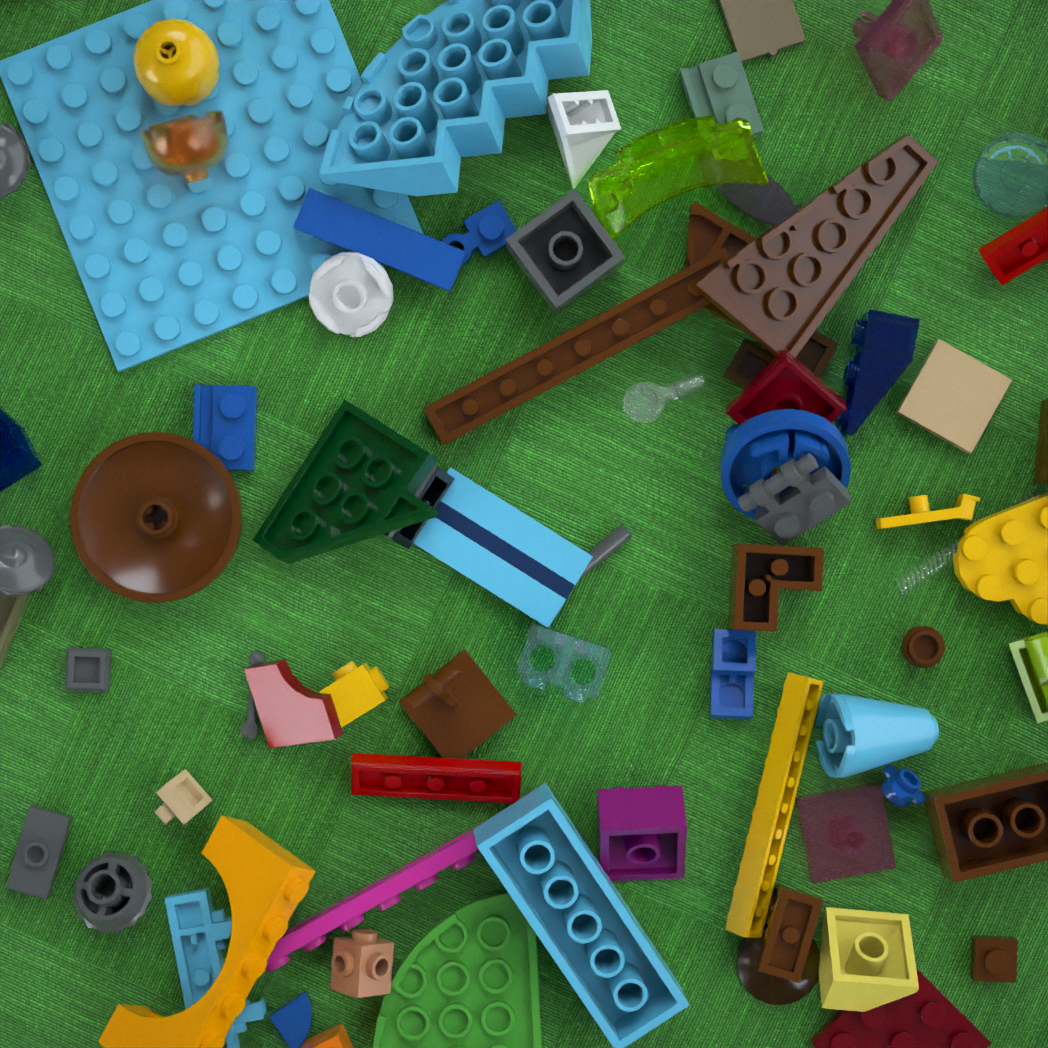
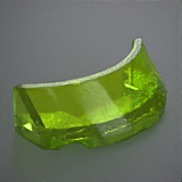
[588,116,769,240]

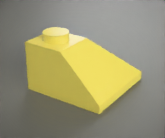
[819,907,919,1012]

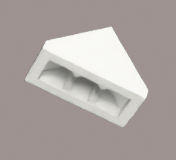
[547,90,621,189]

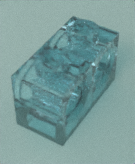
[516,623,613,703]

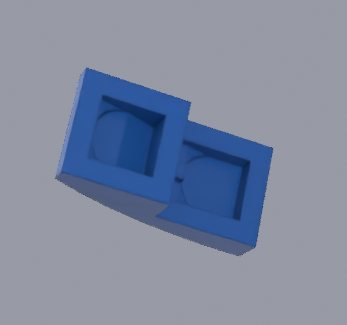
[709,629,756,720]

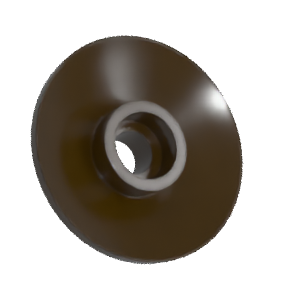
[736,922,820,1005]

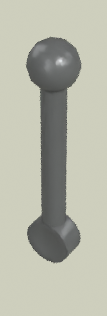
[241,651,265,739]

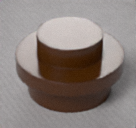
[901,626,945,668]

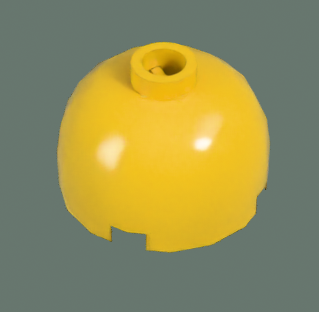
[133,18,219,107]

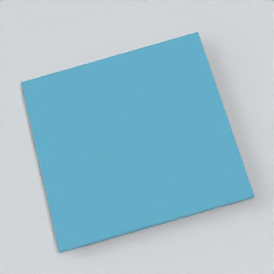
[0,0,423,372]

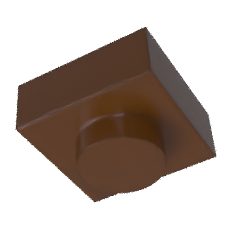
[970,935,1018,983]

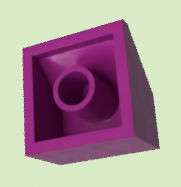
[597,785,687,882]

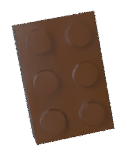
[922,763,1048,883]

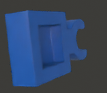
[442,200,517,267]

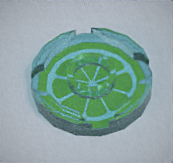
[973,132,1048,217]

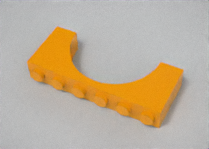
[98,816,316,1048]

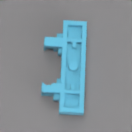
[164,888,267,1048]

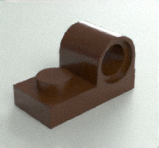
[756,884,824,983]

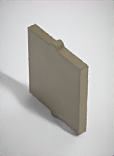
[718,0,806,63]

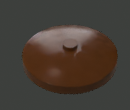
[70,432,243,603]

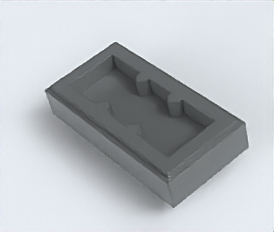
[6,805,73,900]

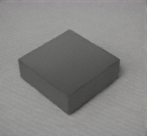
[65,647,112,692]

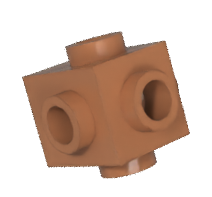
[330,929,394,998]

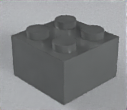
[506,189,626,315]

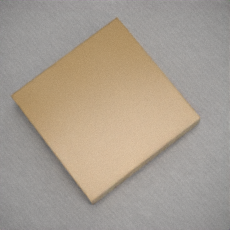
[895,339,1012,454]

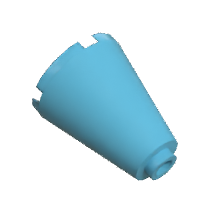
[815,693,939,778]

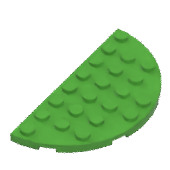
[373,890,542,1048]

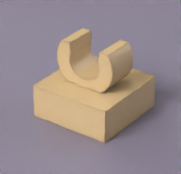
[155,769,213,825]

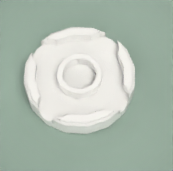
[309,252,393,337]

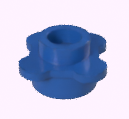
[881,765,925,808]

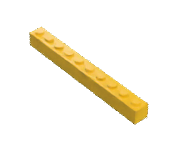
[725,672,824,938]

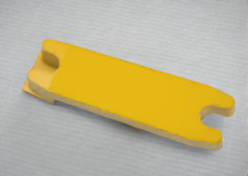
[875,494,980,529]

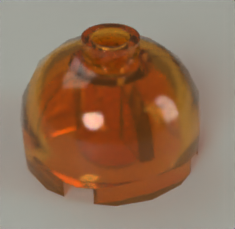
[139,110,228,183]

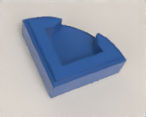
[269,990,312,1048]

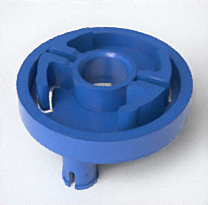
[720,409,851,520]

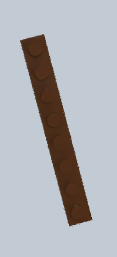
[423,248,729,445]

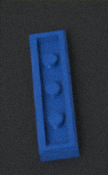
[293,188,466,293]

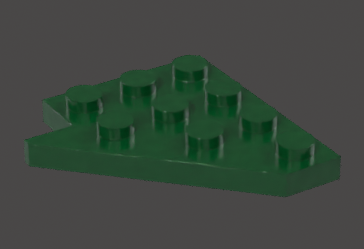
[253,399,439,564]

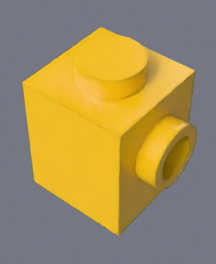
[319,661,389,728]

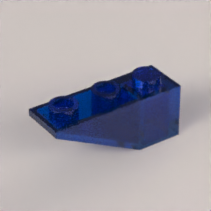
[835,310,920,439]

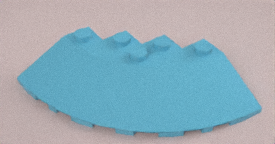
[320,0,592,196]

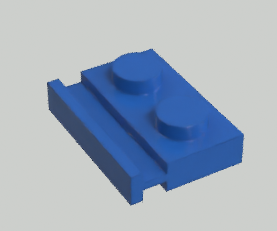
[193,384,258,471]

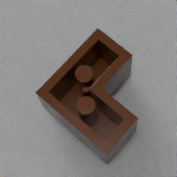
[728,543,824,632]

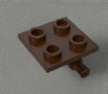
[398,649,517,759]

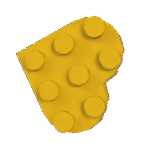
[953,492,1048,625]

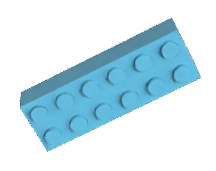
[473,783,690,1048]

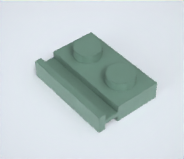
[679,52,764,153]

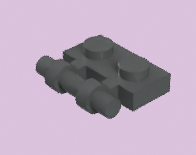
[738,453,852,546]

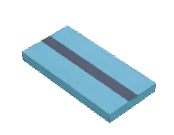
[413,467,593,628]

